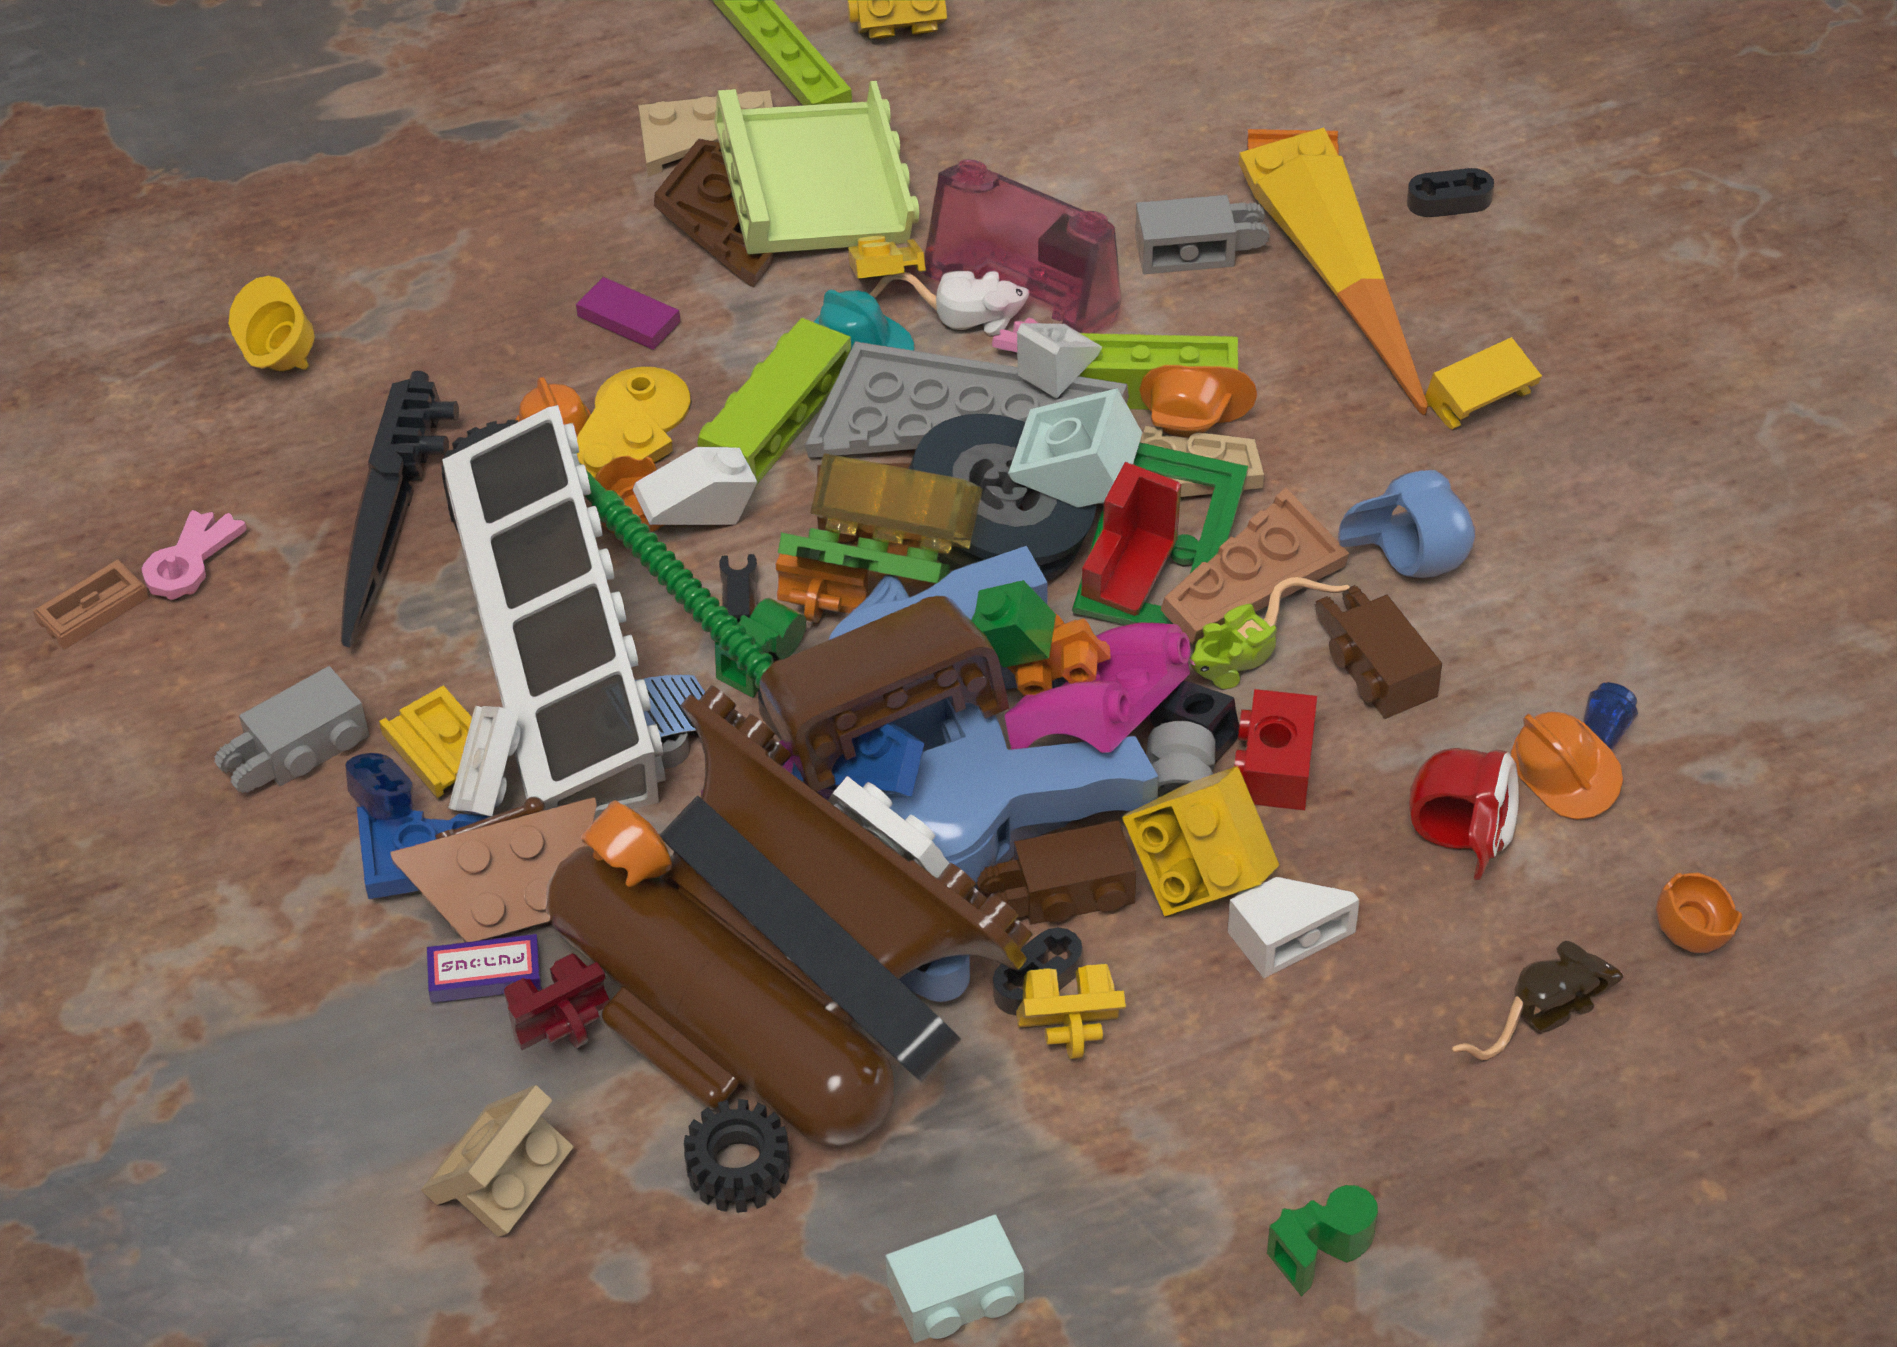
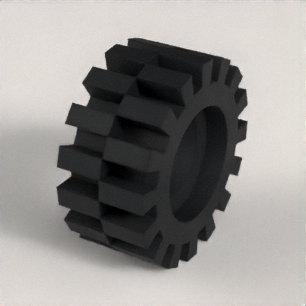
[683,1099,791,1213]

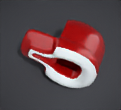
[1409,748,1519,880]

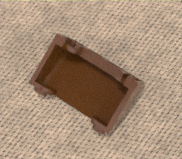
[760,596,1010,792]

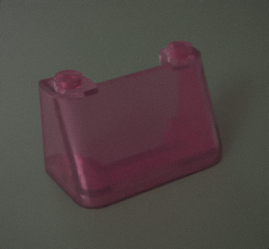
[921,159,1121,334]

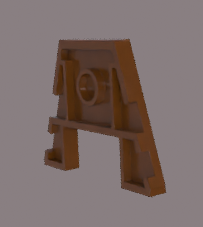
[654,139,774,287]

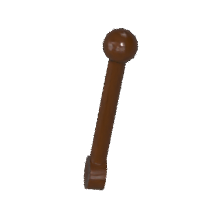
[435,796,545,840]

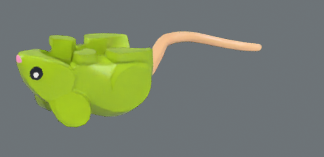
[1190,577,1350,690]

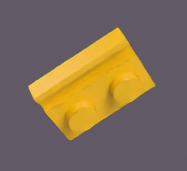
[848,236,925,279]
[379,685,472,798]

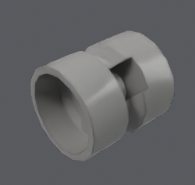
[1147,721,1215,798]

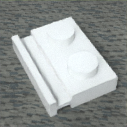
[448,706,520,817]

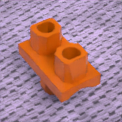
[775,553,868,623]
[1007,613,1111,696]

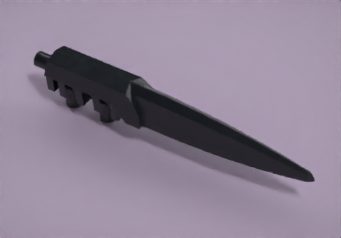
[341,370,459,647]

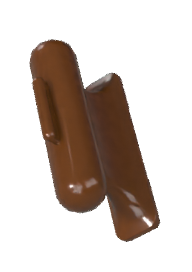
[546,685,1033,1147]

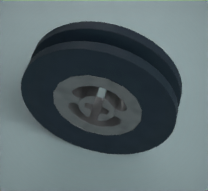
[901,414,1096,581]

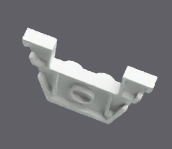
[828,776,949,878]

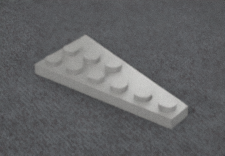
[805,342,1129,458]

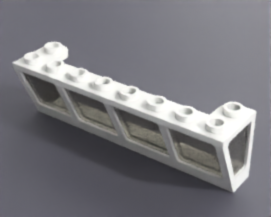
[442,405,666,818]

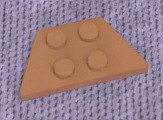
[390,797,597,942]

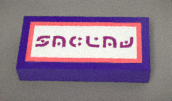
[427,934,542,1003]

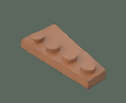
[1161,487,1350,645]

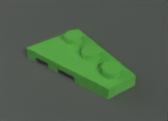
[778,528,951,583]

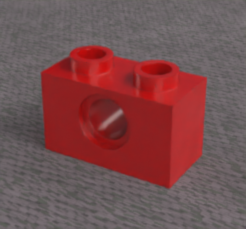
[1234,689,1317,811]

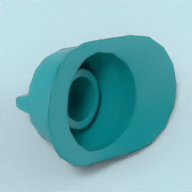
[814,289,914,351]

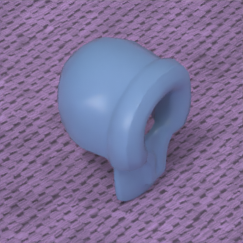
[1338,470,1475,578]

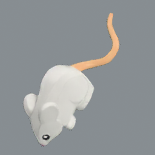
[870,271,1030,336]

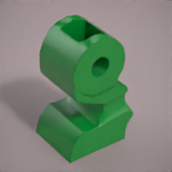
[715,598,806,698]
[1267,1185,1378,1297]

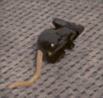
[1452,941,1623,1060]

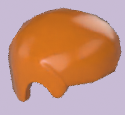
[1656,872,1742,953]

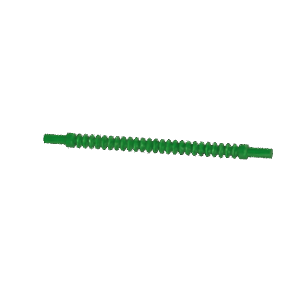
[565,462,886,795]

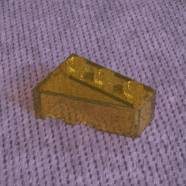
[810,453,983,554]

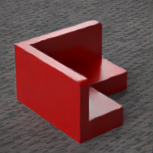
[1081,462,1182,616]

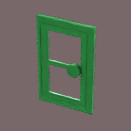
[1072,442,1248,625]

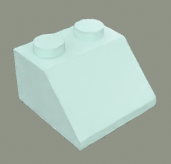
[1008,388,1142,507]

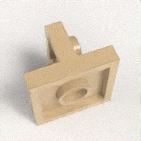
[421,1085,574,1237]

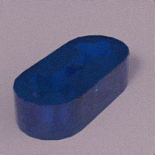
[345,753,414,820]

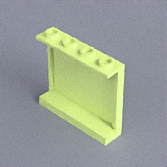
[714,81,919,254]

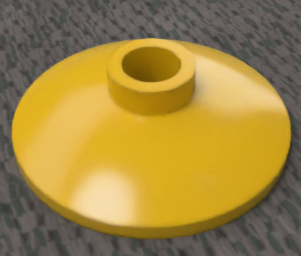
[595,367,691,433]

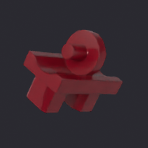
[504,953,610,1051]

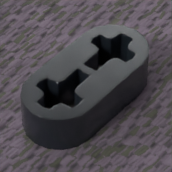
[1407,168,1494,217]
[993,927,1083,1016]

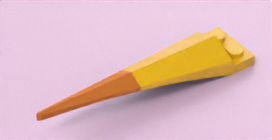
[1238,127,1428,415]

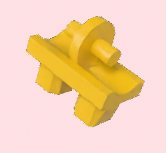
[1016,964,1126,1059]

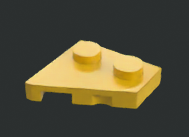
[577,380,673,478]

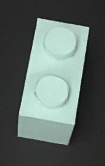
[885,1214,1024,1343]

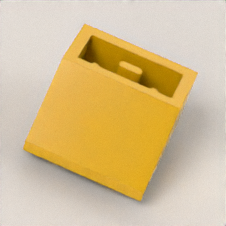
[1122,766,1279,917]

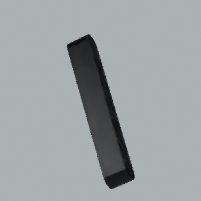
[659,795,961,1082]

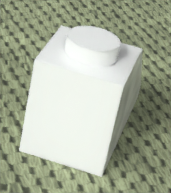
[632,447,757,525]
[1228,877,1359,978]

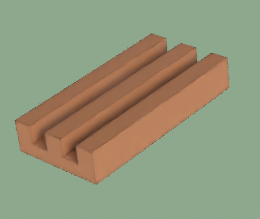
[33,559,149,650]

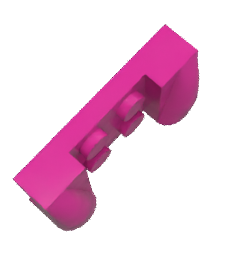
[1004,622,1190,753]

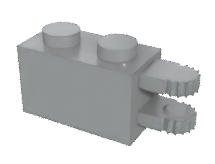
[1135,195,1270,274]
[214,666,370,793]

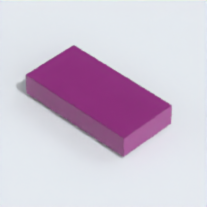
[576,277,680,350]

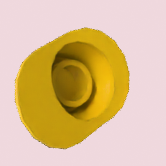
[228,276,315,371]

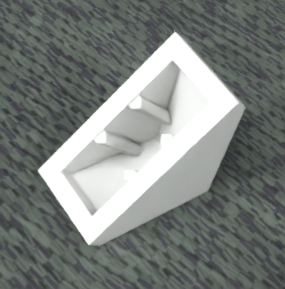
[1017,323,1102,399]

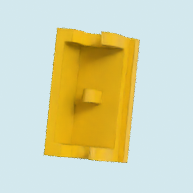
[1425,337,1542,429]

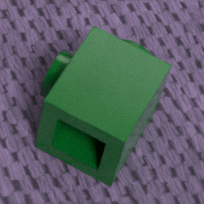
[971,580,1056,668]

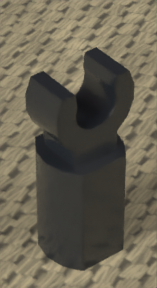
[719,554,758,624]

